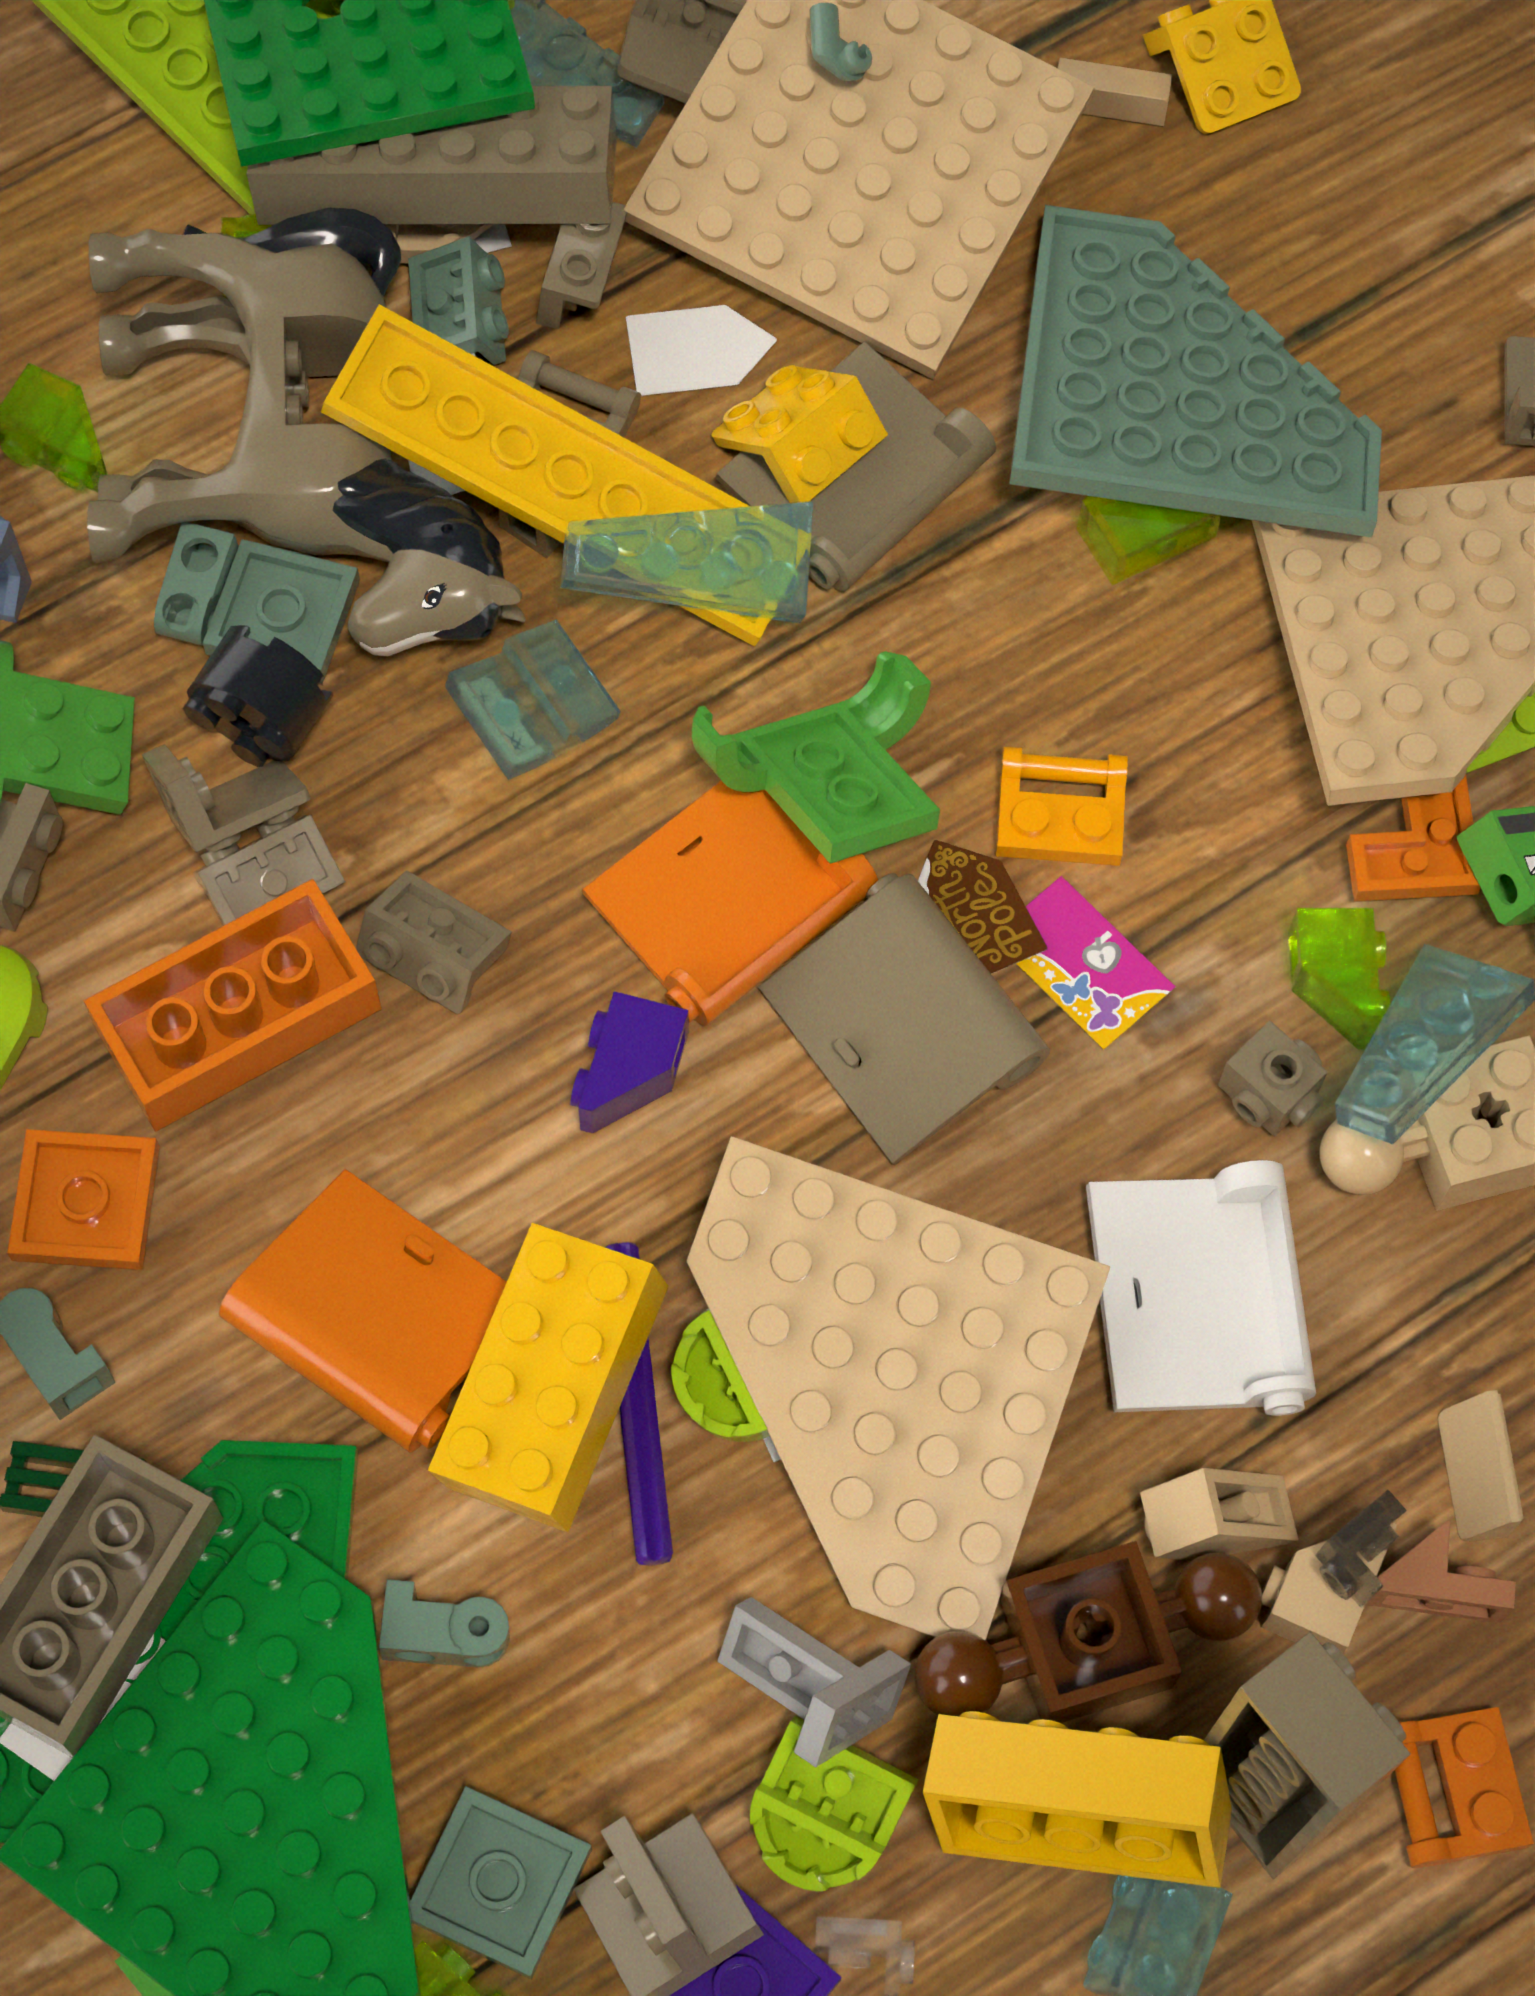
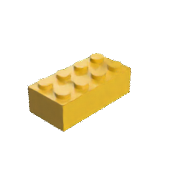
[428,1223,669,1533]
[923,1711,1232,1888]

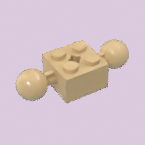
[1320,1035,1535,1211]

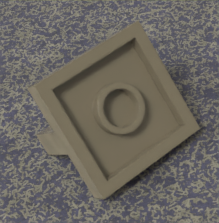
[574,1813,764,1996]

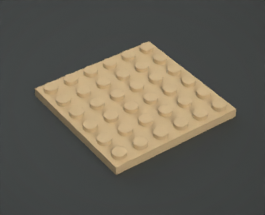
[623,0,1095,380]

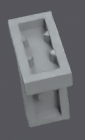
[717,1597,911,1767]

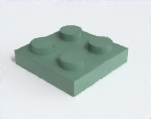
[203,539,360,684]
[410,1786,593,1980]

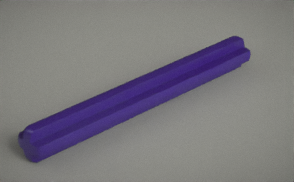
[605,1242,673,1566]

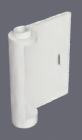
[1086,1160,1316,1416]

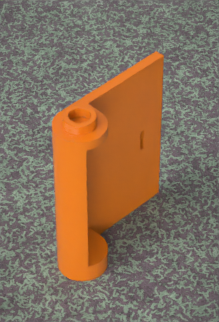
[582,781,878,1026]
[219,1169,507,1453]

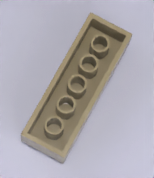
[247,86,617,225]
[1204,1631,1411,1880]

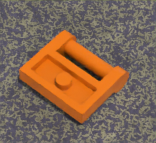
[1394,1707,1534,1868]

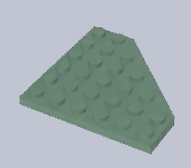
[1009,205,1382,538]

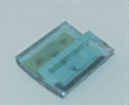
[445,619,621,780]

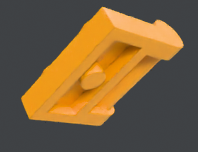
[996,746,1128,866]

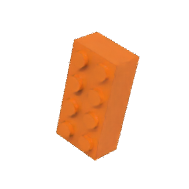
[83,879,382,1132]

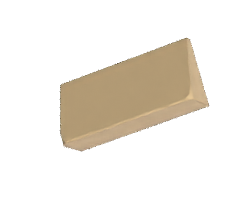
[1058,58,1172,126]
[1438,1390,1524,1541]

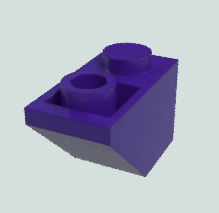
[570,991,689,1133]

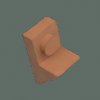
[1366,1521,1516,1623]

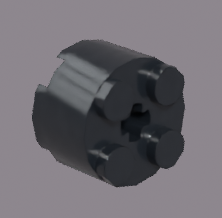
[182,625,333,767]

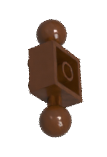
[915,1541,1262,1723]

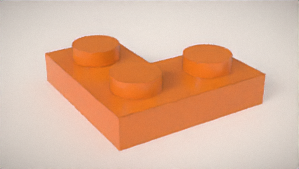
[1346,774,1481,902]

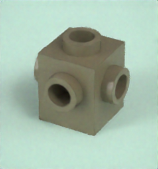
[1218,1020,1327,1137]

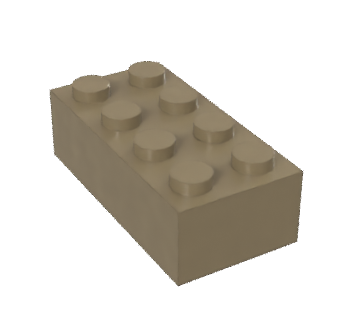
[0,1434,223,1758]

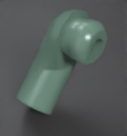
[810,3,872,81]

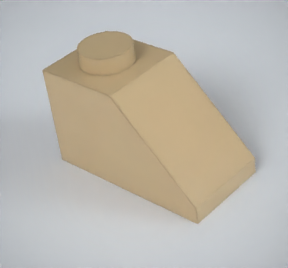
[1140,1468,1298,1560]
[1261,1519,1397,1653]

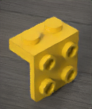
[1143,0,1301,134]
[711,365,888,507]

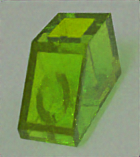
[0,363,108,493]
[1288,908,1391,1050]

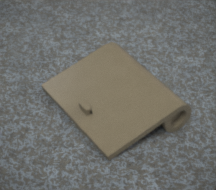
[716,341,996,591]
[758,873,1050,1165]

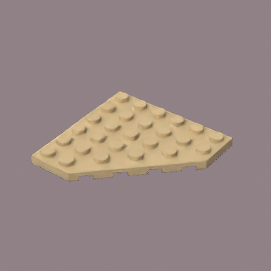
[1252,475,1535,806]
[687,1136,1111,1640]

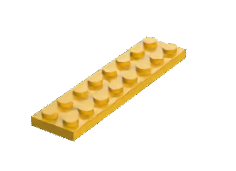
[321,304,810,647]

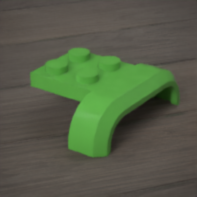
[0,640,135,815]
[692,651,940,864]

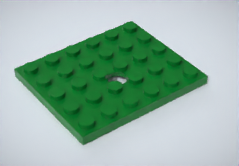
[204,0,535,167]

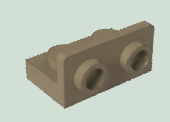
[536,202,627,329]
[193,814,345,926]
[356,870,512,1014]

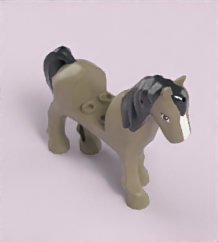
[87,208,526,656]

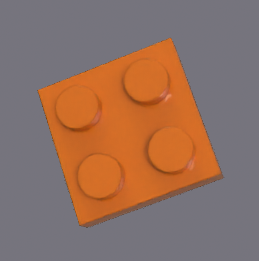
[7,1129,160,1270]

